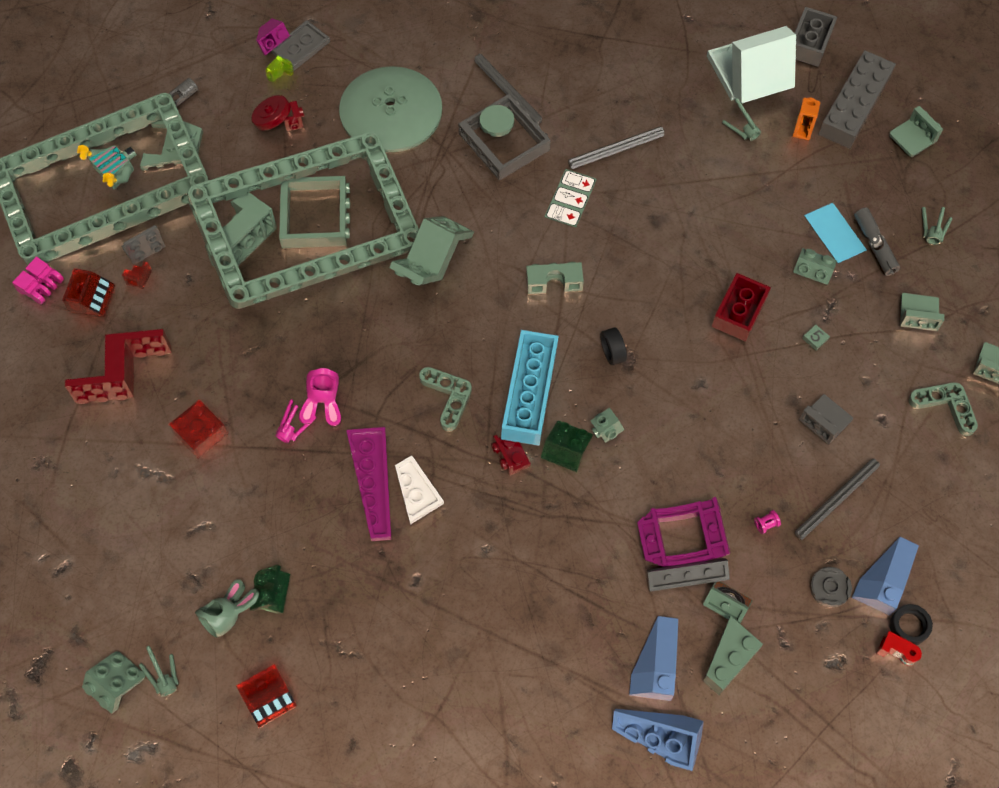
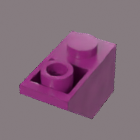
[256,18,290,55]

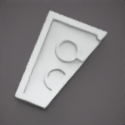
[395,455,444,525]

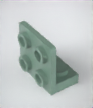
[900,293,944,331]
[973,342,999,384]

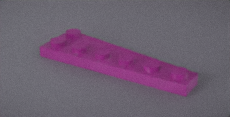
[347,427,392,541]

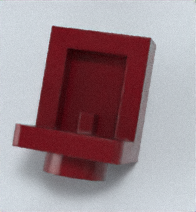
[284,101,304,131]

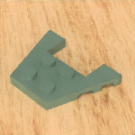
[140,120,203,171]

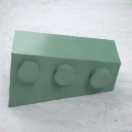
[703,616,763,695]

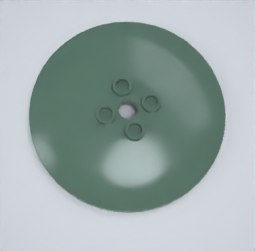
[339,66,442,153]

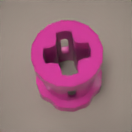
[754,510,781,534]

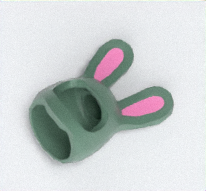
[195,579,259,638]

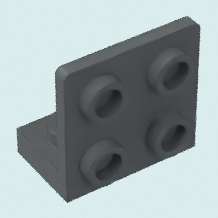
[122,225,165,265]
[799,394,853,444]

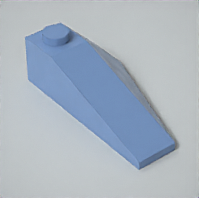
[852,537,919,616]
[629,616,678,701]

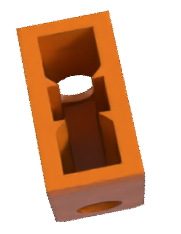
[792,97,820,141]

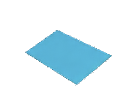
[804,203,867,263]

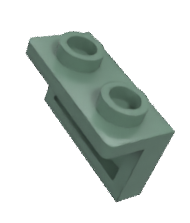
[793,248,837,284]

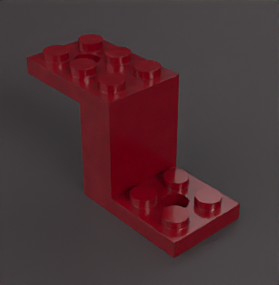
[65,329,172,404]

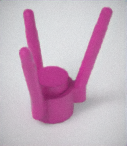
[275,399,316,443]

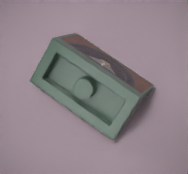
[703,581,753,624]

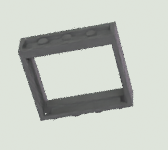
[458,94,551,181]

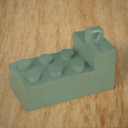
[205,192,277,266]

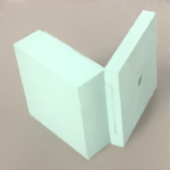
[707,26,796,103]

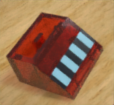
[62,268,115,317]
[236,664,297,728]

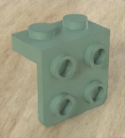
[889,106,943,157]
[82,651,145,714]

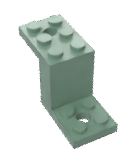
[389,216,474,286]

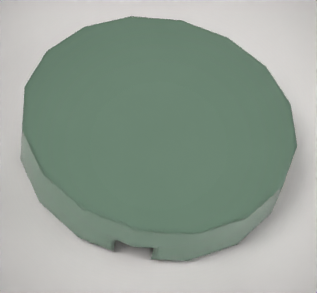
[480,105,514,137]

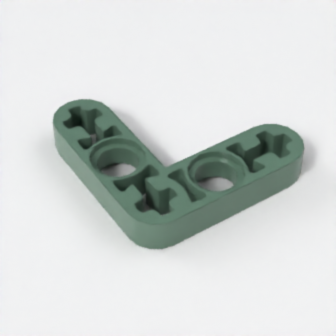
[419,367,472,431]
[908,383,978,436]

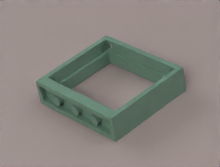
[279,176,350,248]

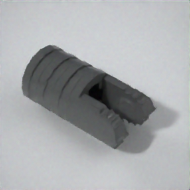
[168,78,198,107]

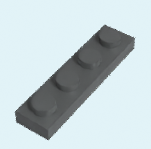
[646,558,730,592]

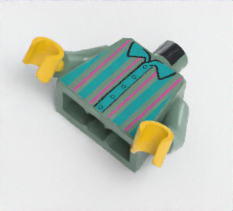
[77,145,137,189]

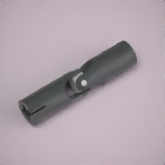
[854,208,901,276]

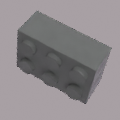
[795,7,837,67]

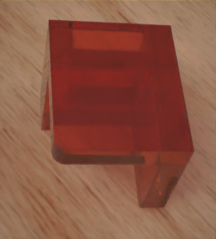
[122,262,152,289]

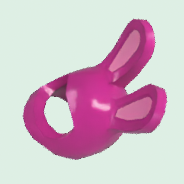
[299,368,341,426]

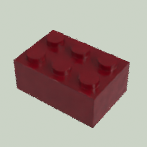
[712,273,771,342]

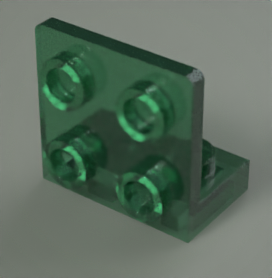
[541,421,593,472]

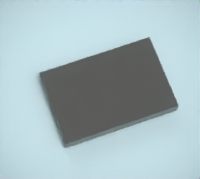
[271,20,330,71]

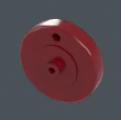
[251,95,291,130]

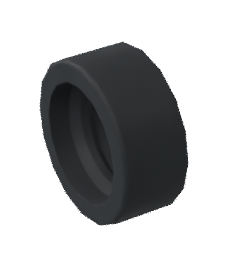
[600,327,627,365]
[889,604,933,645]

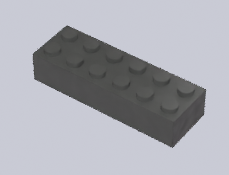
[819,50,896,149]

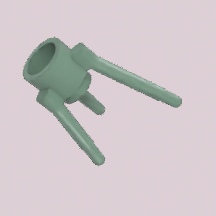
[722,98,761,141]
[922,207,952,245]
[139,646,179,697]

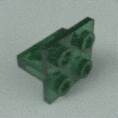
[250,565,290,614]

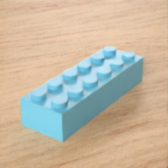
[501,330,559,446]

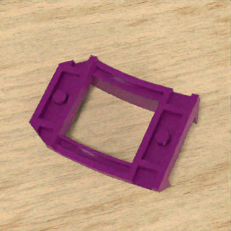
[637,497,730,567]

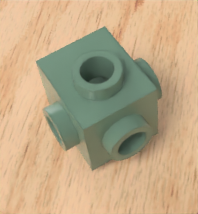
[590,407,625,443]

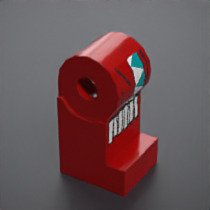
[876,631,922,666]

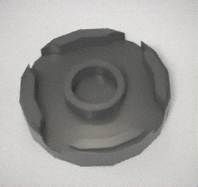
[810,567,852,608]

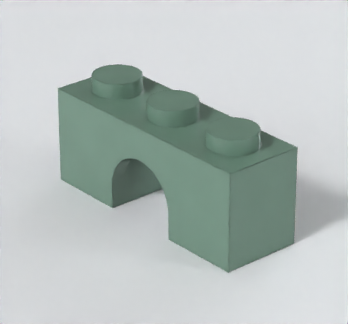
[526,262,584,294]

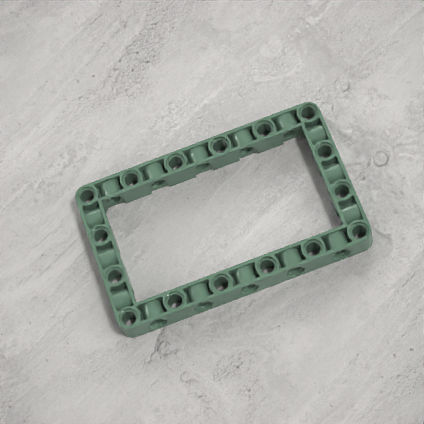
[0,93,209,266]
[188,132,419,309]

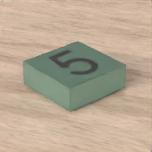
[802,325,830,351]

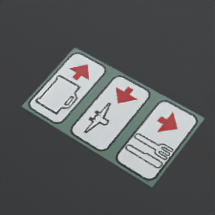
[544,169,597,227]

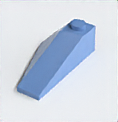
[612,709,704,771]

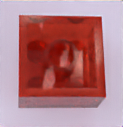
[169,400,228,459]

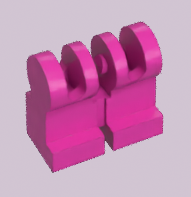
[12,257,64,305]

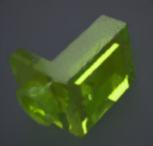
[266,55,293,82]

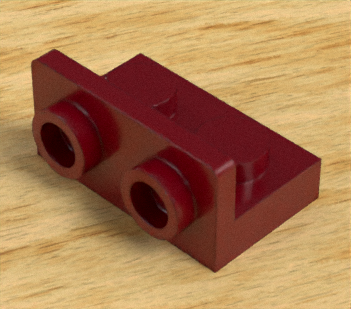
[491,434,531,476]

